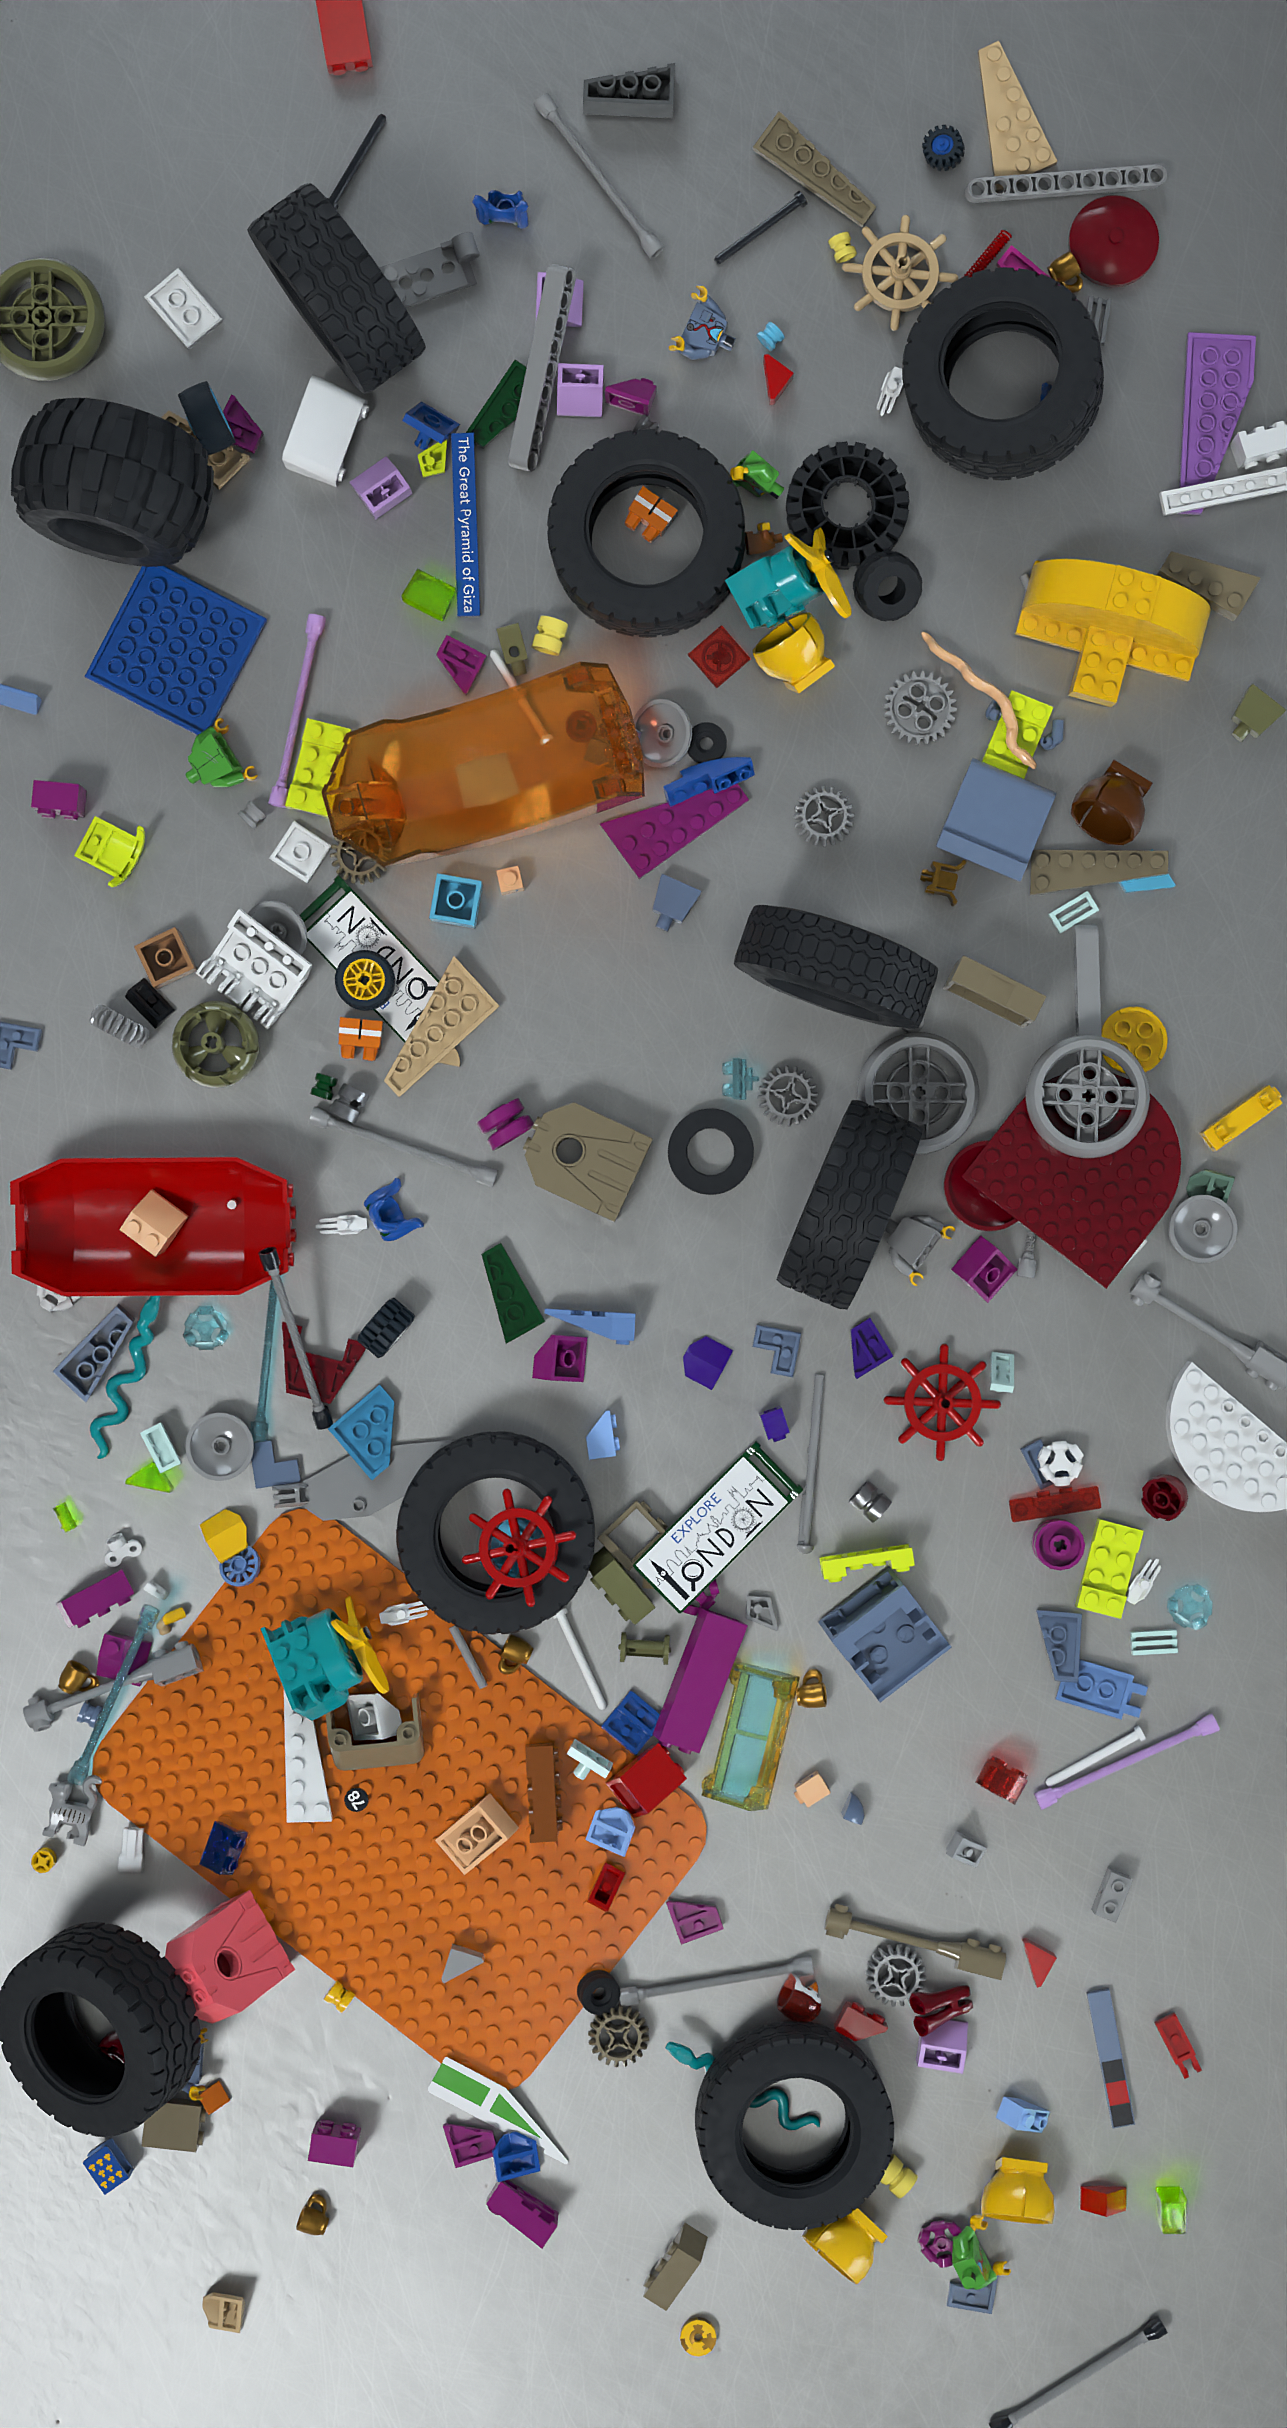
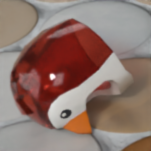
[777,1973,821,2022]

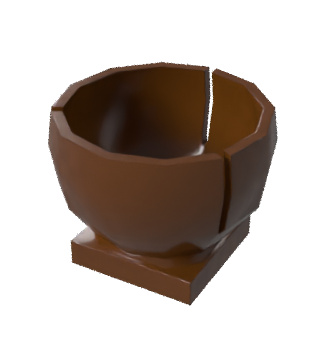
[1071,760,1153,845]

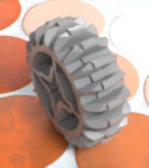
[793,785,855,847]
[89,1004,150,1049]
[757,1065,819,1127]
[865,1944,927,2007]

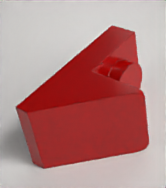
[587,1862,625,1912]

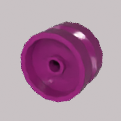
[476,1098,534,1151]
[1031,1518,1085,1571]

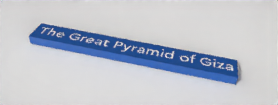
[451,433,480,617]

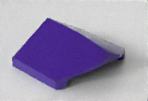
[683,1336,733,1390]

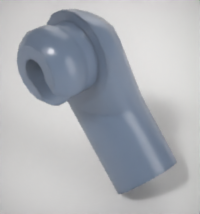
[985,699,1001,722]
[1040,720,1064,750]

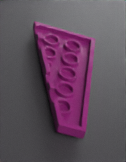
[600,783,749,879]

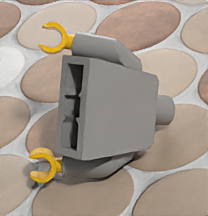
[885,1215,955,1286]

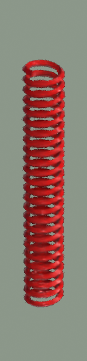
[962,230,1012,278]

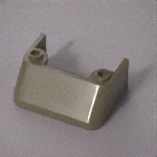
[326,1693,425,1771]

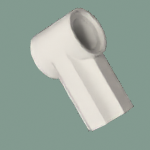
[118,1827,145,1874]

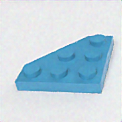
[328,1384,395,1480]

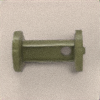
[618,1632,671,1665]

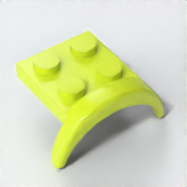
[74,816,145,887]

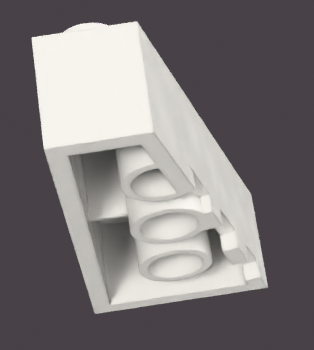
[1230,421,1287,470]

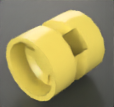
[531,616,568,656]
[880,2154,918,2199]

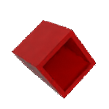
[606,1743,687,1818]

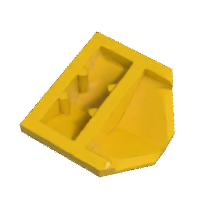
[200,1509,248,1564]

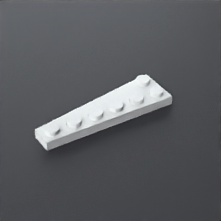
[284,1690,332,1823]

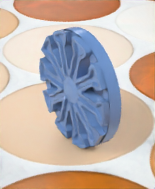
[219,1546,261,1587]

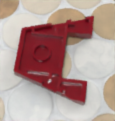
[282,1321,366,1404]

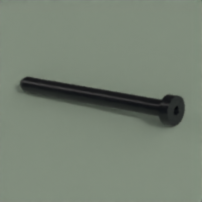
[327,114,386,210]
[714,191,808,264]

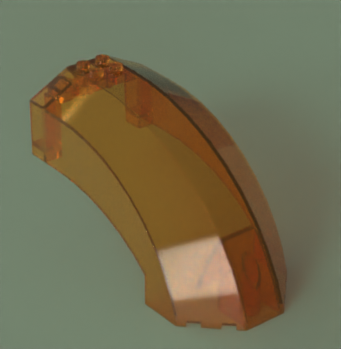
[321,662,645,867]

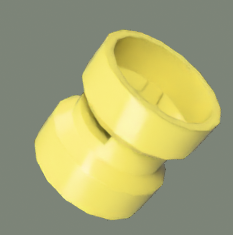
[828,232,857,263]

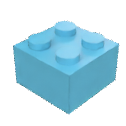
[429,873,483,929]

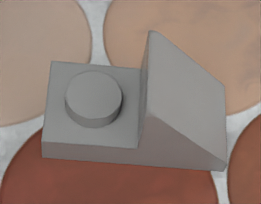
[946,1831,987,1868]

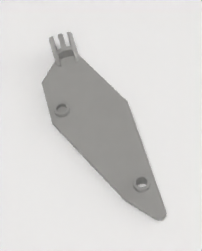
[272,1439,457,1521]

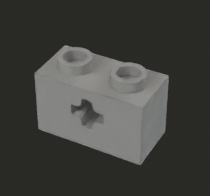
[1091,1867,1133,1923]

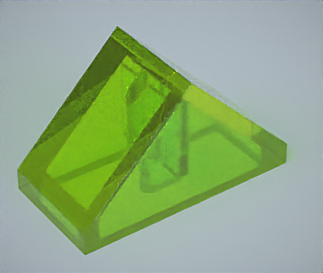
[125,1461,174,1493]

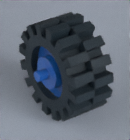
[922,125,965,171]

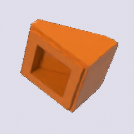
[199,2081,230,2115]

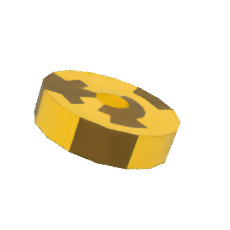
[680,2317,716,2357]

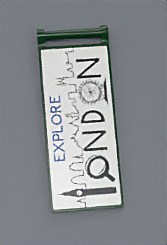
[300,875,439,1043]
[632,1441,804,1614]

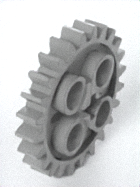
[883,671,957,745]

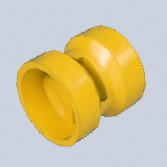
[323,1981,355,2013]

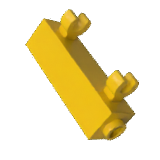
[1199,1085,1282,1152]

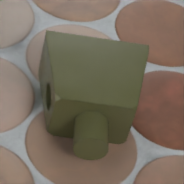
[496,623,528,677]
[1231,684,1286,742]

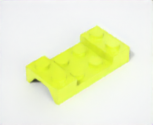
[982,690,1053,779]
[285,718,353,819]
[1075,1518,1144,1619]
[819,1544,915,1583]

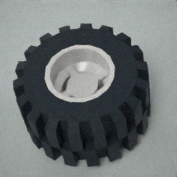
[357,1298,415,1358]

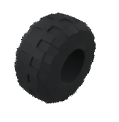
[853,550,922,621]

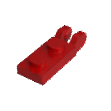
[1154,2012,1202,2079]

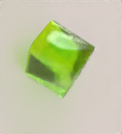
[401,568,457,621]
[1155,2186,1188,2234]

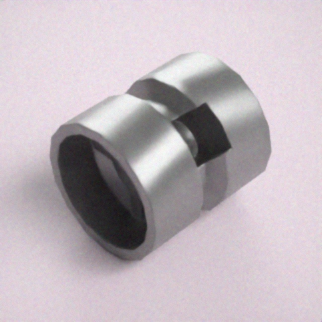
[329,1083,369,1124]
[849,1480,892,1523]

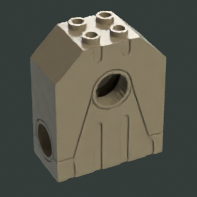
[523,1102,653,1222]

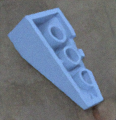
[545,1308,636,1345]

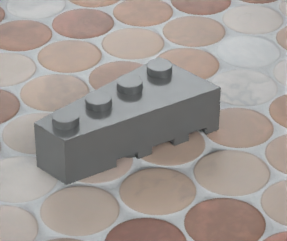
[583,63,675,118]

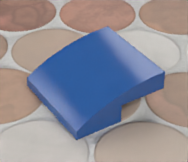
[600,1690,660,1756]

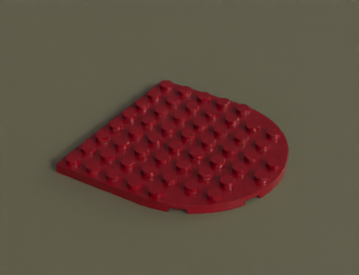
[961,1070,1181,1289]

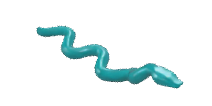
[90,1296,160,1459]
[665,2042,820,2130]

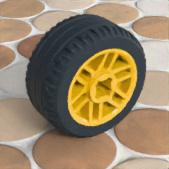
[335,950,395,1011]

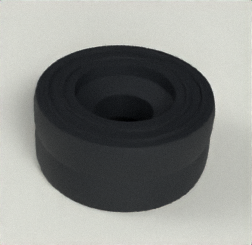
[687,722,727,764]
[577,1970,620,2015]

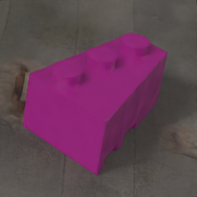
[56,1570,135,1629]
[486,2180,559,2249]

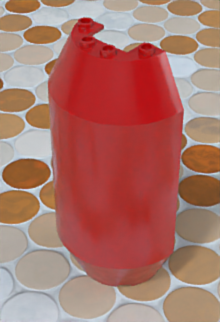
[10,1157,297,1296]

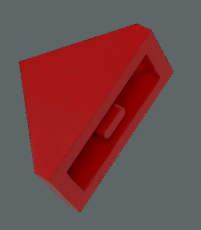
[763,354,794,405]
[1022,1938,1057,1988]
[1080,2186,1126,2217]

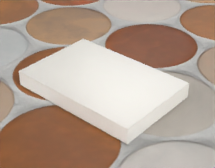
[144,268,223,350]

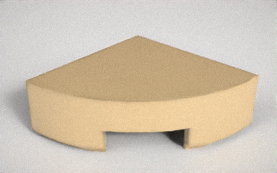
[438,1048,460,1067]

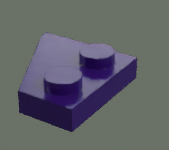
[850,1318,894,1379]

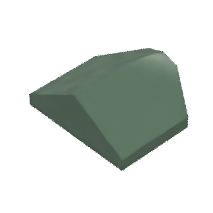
[1186,1169,1235,1203]

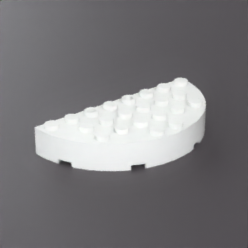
[1166,1361,1287,1512]

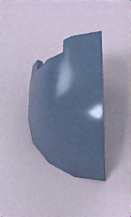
[841,1792,865,1825]

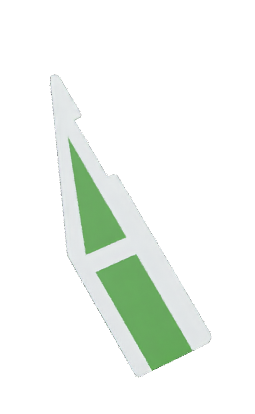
[428,2057,568,2164]

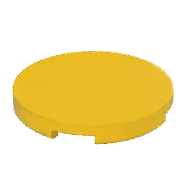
[1101,1007,1168,1074]

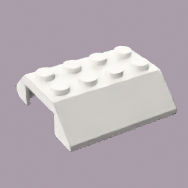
[196,909,312,1029]

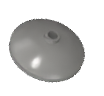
[631,699,692,768]
[248,901,307,956]
[1169,1195,1238,1263]
[185,1412,254,1481]

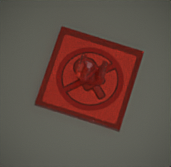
[687,625,751,689]

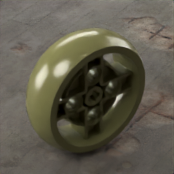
[0,258,105,381]

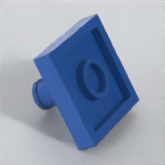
[402,401,460,450]

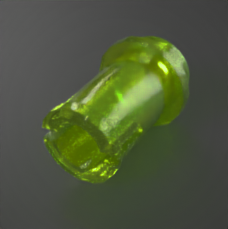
[53,1502,77,1533]

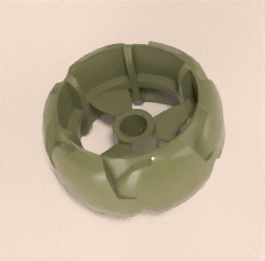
[172,1001,260,1088]

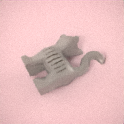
[42,1775,102,1846]

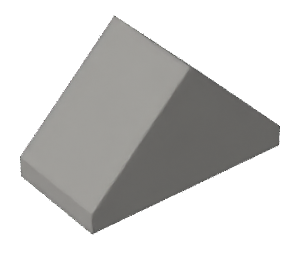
[441,1944,485,1983]

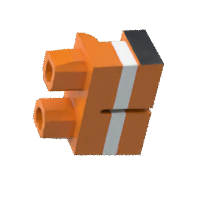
[625,486,678,543]
[338,1017,385,1061]

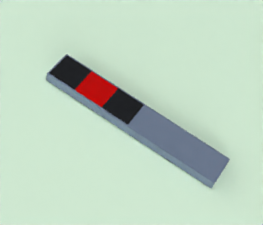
[1086,1988,1135,2129]

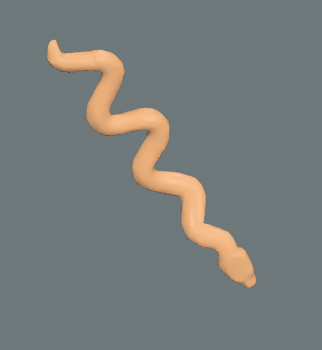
[921,631,1037,769]

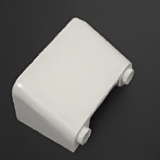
[282,375,369,487]

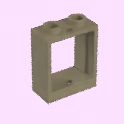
[597,1499,668,1572]

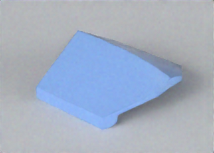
[585,1807,635,1857]

